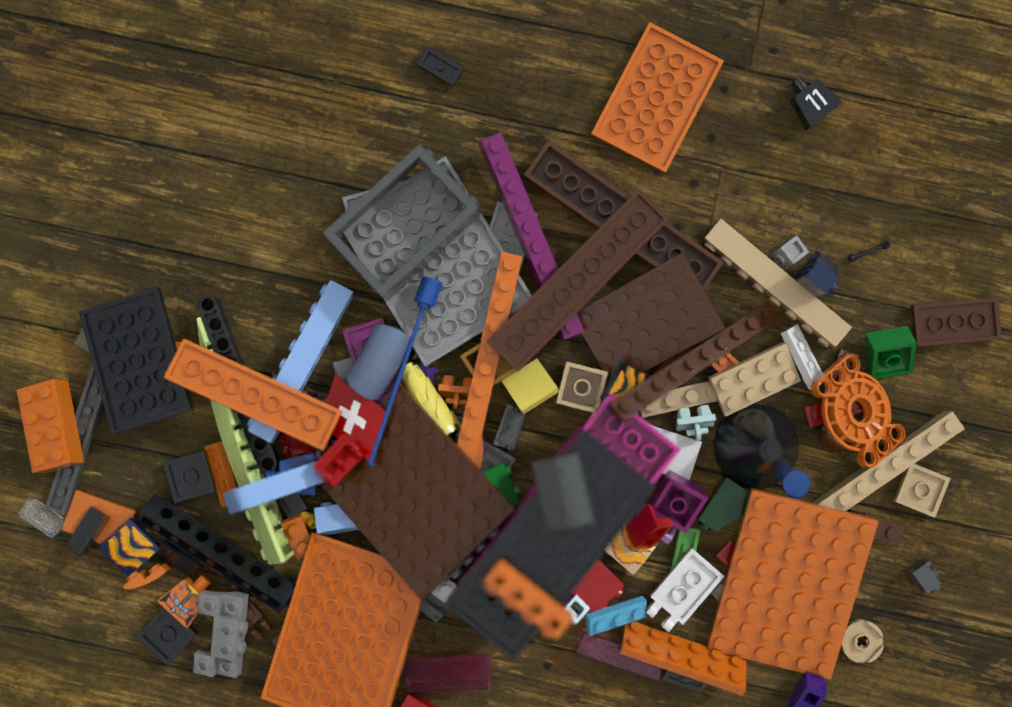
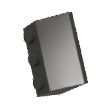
[532,452,594,530]

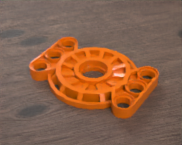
[811,354,905,468]

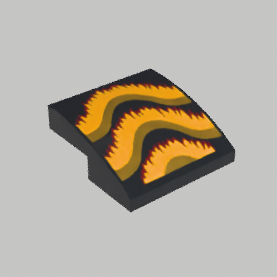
[600,361,651,400]

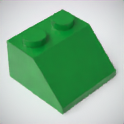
[864,326,916,379]
[481,462,522,506]

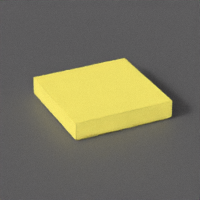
[502,359,560,415]

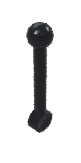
[848,241,890,262]

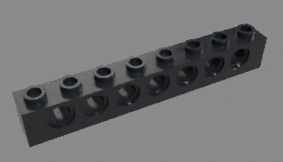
[137,494,296,613]

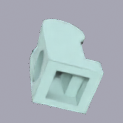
[563,595,590,625]

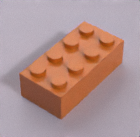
[16,379,84,473]

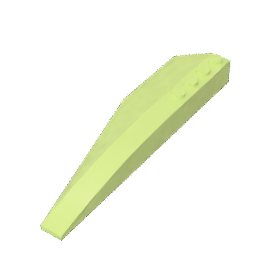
[196,317,294,565]

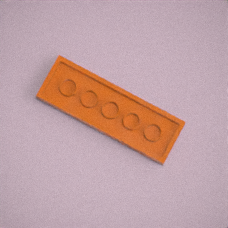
[620,622,747,696]

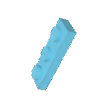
[586,596,647,636]

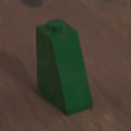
[696,476,750,532]

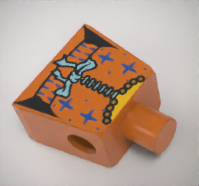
[157,574,211,629]

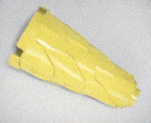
[402,362,461,435]

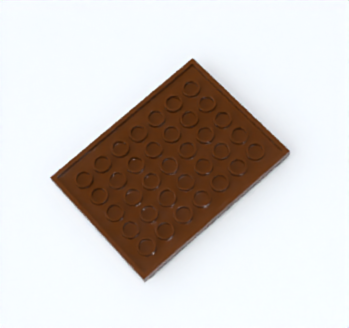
[319,383,516,601]

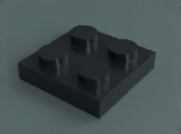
[163,450,217,503]
[137,608,198,666]

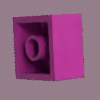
[648,470,708,533]

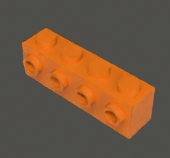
[483,557,574,640]

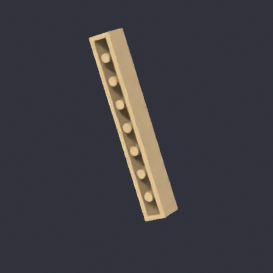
[702,219,852,348]
[811,411,965,511]

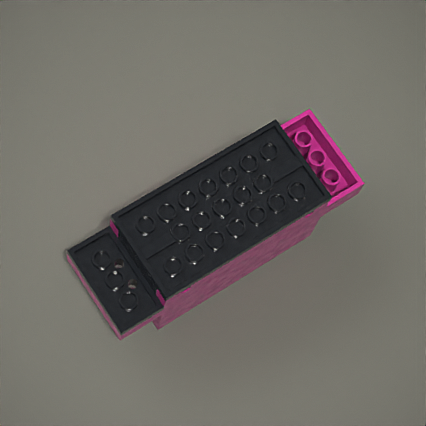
[444,393,681,660]

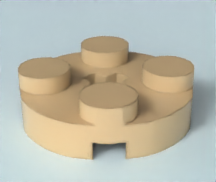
[841,619,884,663]

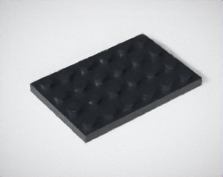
[79,287,194,435]

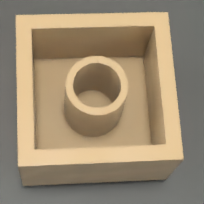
[555,362,608,412]

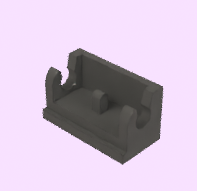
[493,404,526,450]

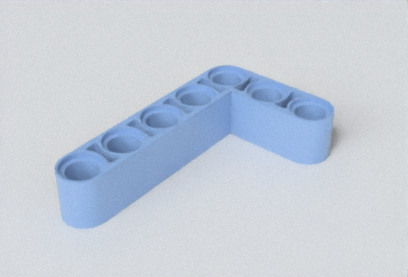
[223,461,325,514]

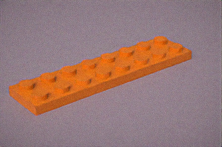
[164,338,342,451]

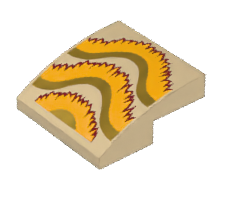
[606,518,660,575]

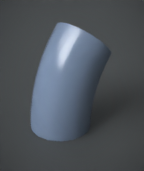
[346,324,410,400]

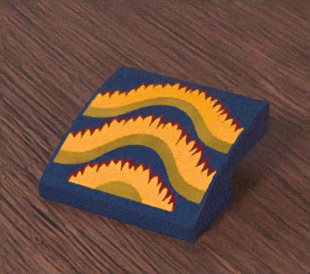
[98,517,160,576]

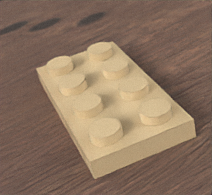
[708,342,801,416]

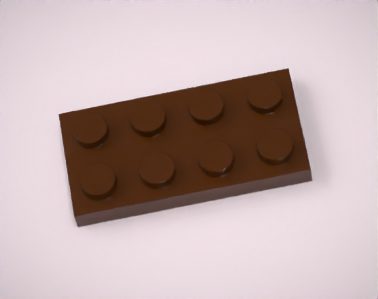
[911,297,1002,347]

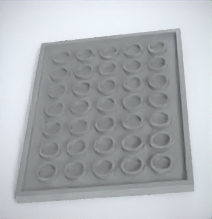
[343,156,532,367]

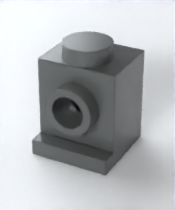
[906,558,941,594]

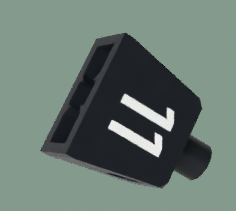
[790,76,842,131]

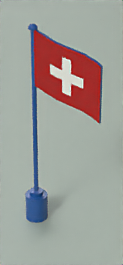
[326,276,443,467]

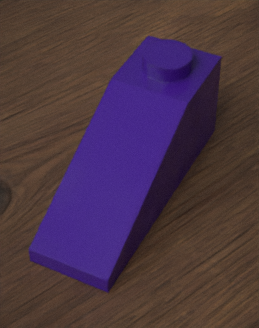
[787,671,826,707]

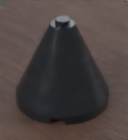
[713,404,799,489]

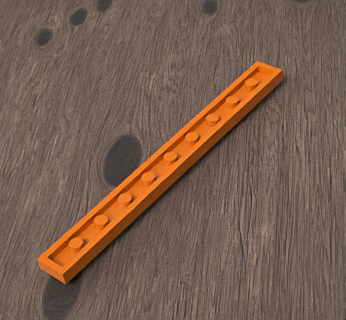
[457,252,523,463]

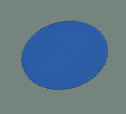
[783,470,810,498]

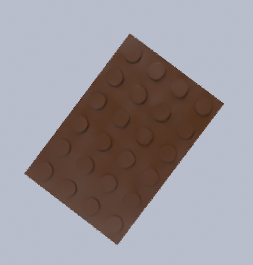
[577,252,726,380]

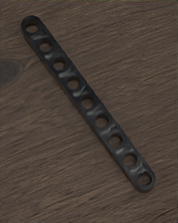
[197,295,280,473]

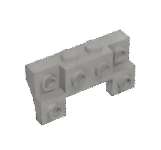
[193,590,249,678]

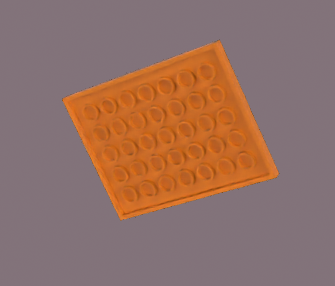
[707,488,879,680]
[261,532,423,707]

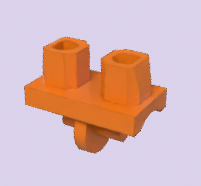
[438,375,472,411]

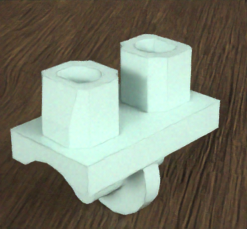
[675,405,716,441]

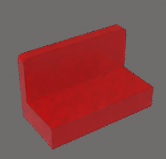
[626,505,674,549]

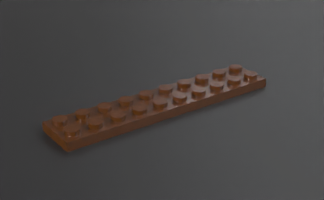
[487,189,670,372]

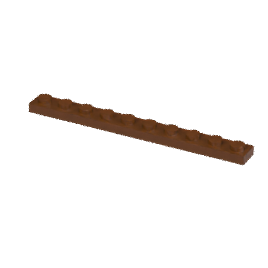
[608,302,781,423]

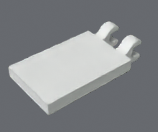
[651,425,702,480]
[646,548,724,632]

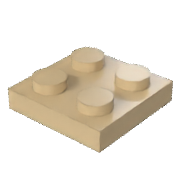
[893,464,951,518]

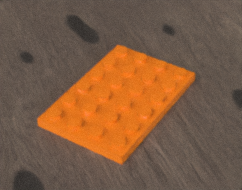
[591,22,724,174]

